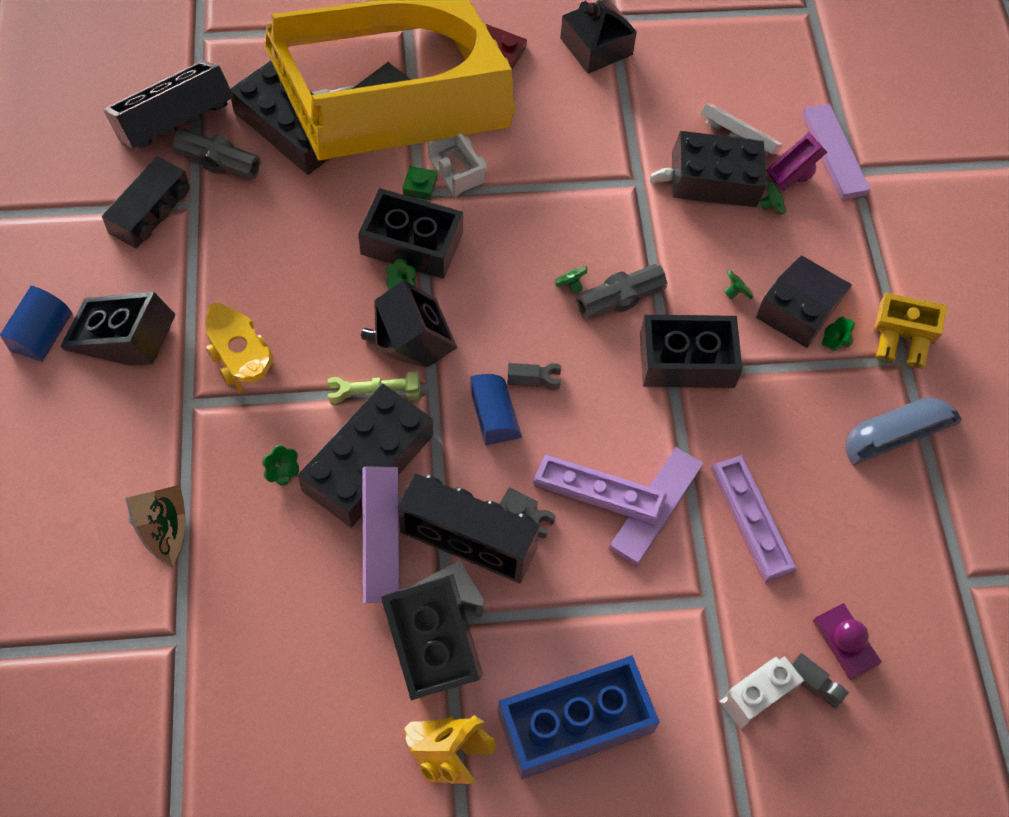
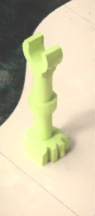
[328,371,421,404]

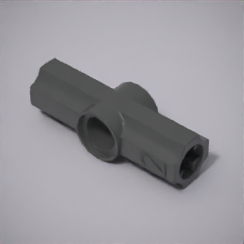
[172,129,261,180]
[576,264,668,320]

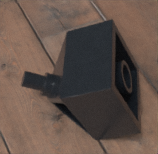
[560,0,637,74]
[361,280,457,367]

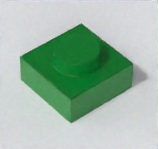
[402,166,437,201]

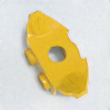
[205,301,275,394]
[404,715,496,784]

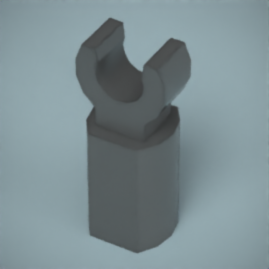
[507,363,561,390]
[792,653,849,709]

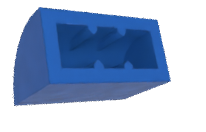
[0,285,72,362]
[470,374,522,446]

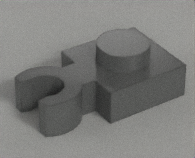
[500,487,556,538]

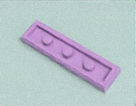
[802,104,870,200]
[609,447,703,567]
[533,454,667,525]
[711,455,797,583]
[362,466,399,603]

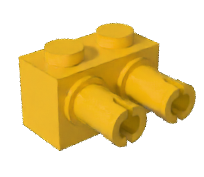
[874,292,948,369]

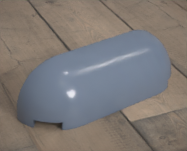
[846,398,962,466]

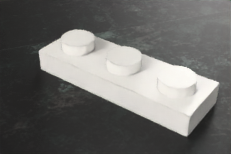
[700,104,783,156]

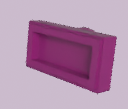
[766,132,828,192]
[813,603,882,680]

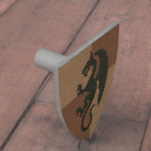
[125,485,186,567]

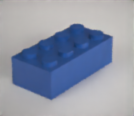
[497,655,660,780]

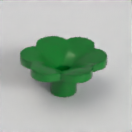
[760,182,786,215]
[386,259,416,289]
[554,266,588,293]
[724,269,754,299]
[822,316,855,351]
[262,445,299,485]

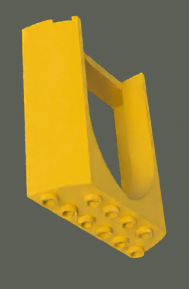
[264,0,516,160]

